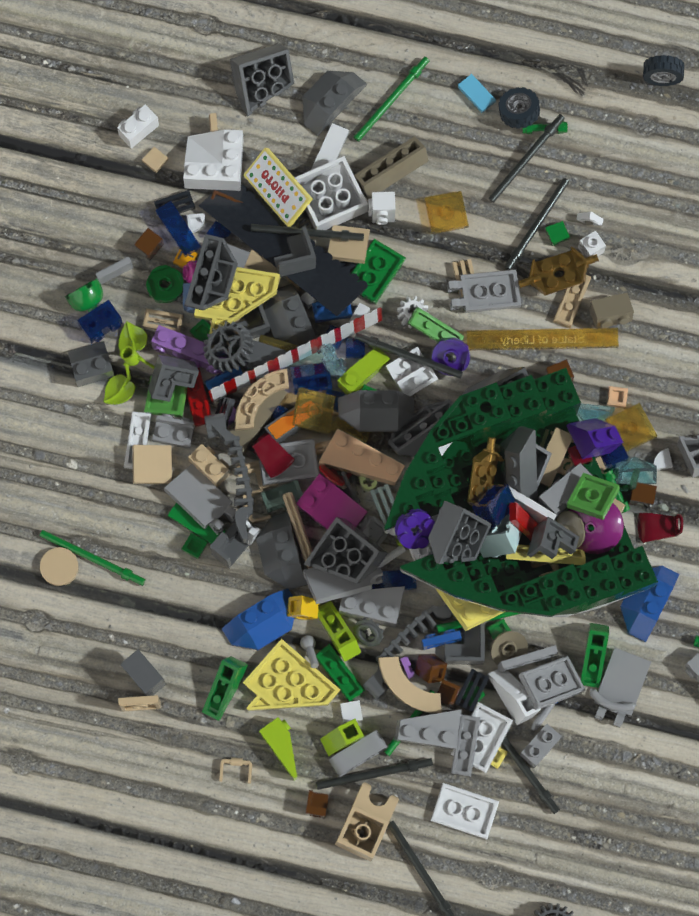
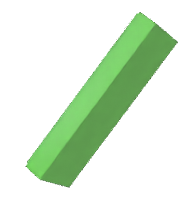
[407,307,464,343]

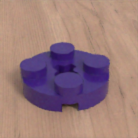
[432,337,470,376]
[395,509,435,549]

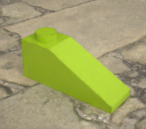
[337,348,391,395]
[318,601,361,662]
[259,717,297,781]

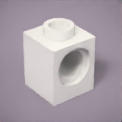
[578,231,606,258]

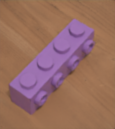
[151,325,229,374]

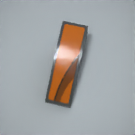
[264,399,322,444]

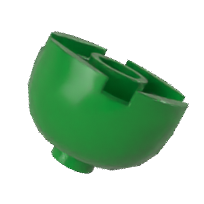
[64,278,104,313]

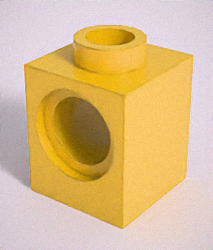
[287,595,319,620]

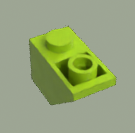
[320,719,364,757]

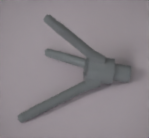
[334,471,361,504]

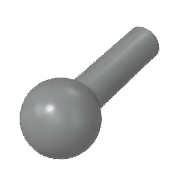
[300,635,319,668]

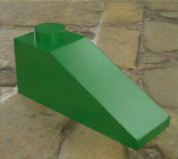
[581,623,609,688]
[202,656,248,721]

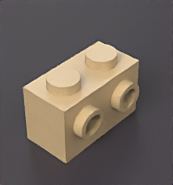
[188,444,230,487]

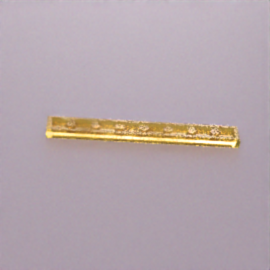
[466,328,619,351]

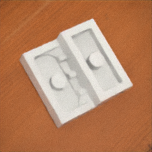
[385,347,438,396]

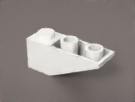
[487,669,541,725]

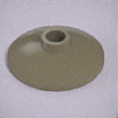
[555,511,585,548]
[491,631,528,665]

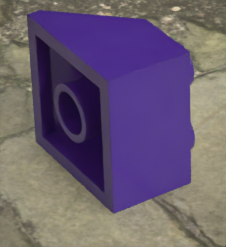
[566,418,623,459]

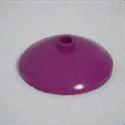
[569,503,624,554]

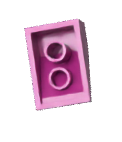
[296,474,368,530]

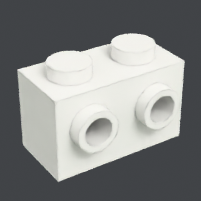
[117,104,159,149]
[368,192,396,225]

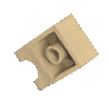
[335,782,399,862]

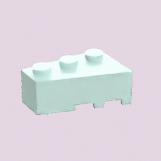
[480,504,522,558]

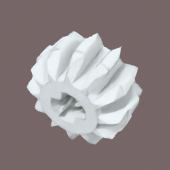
[397,296,428,328]

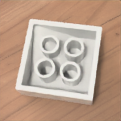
[183,130,244,191]
[295,156,368,230]

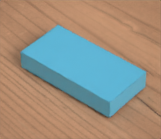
[458,74,496,113]

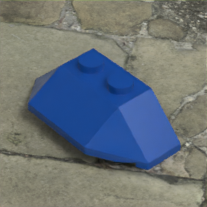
[620,566,679,643]
[222,588,295,650]

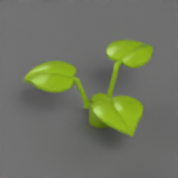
[103,321,176,405]

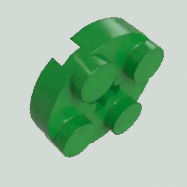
[146,265,184,303]

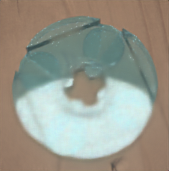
[317,343,347,379]

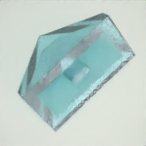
[577,403,615,422]
[618,457,657,486]

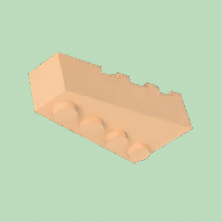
[318,429,405,486]

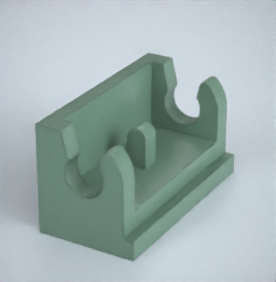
[260,480,303,513]

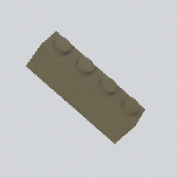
[354,136,429,200]
[226,390,288,456]

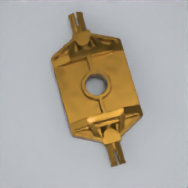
[518,247,599,296]
[467,437,504,519]

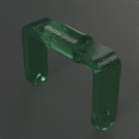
[613,468,640,491]

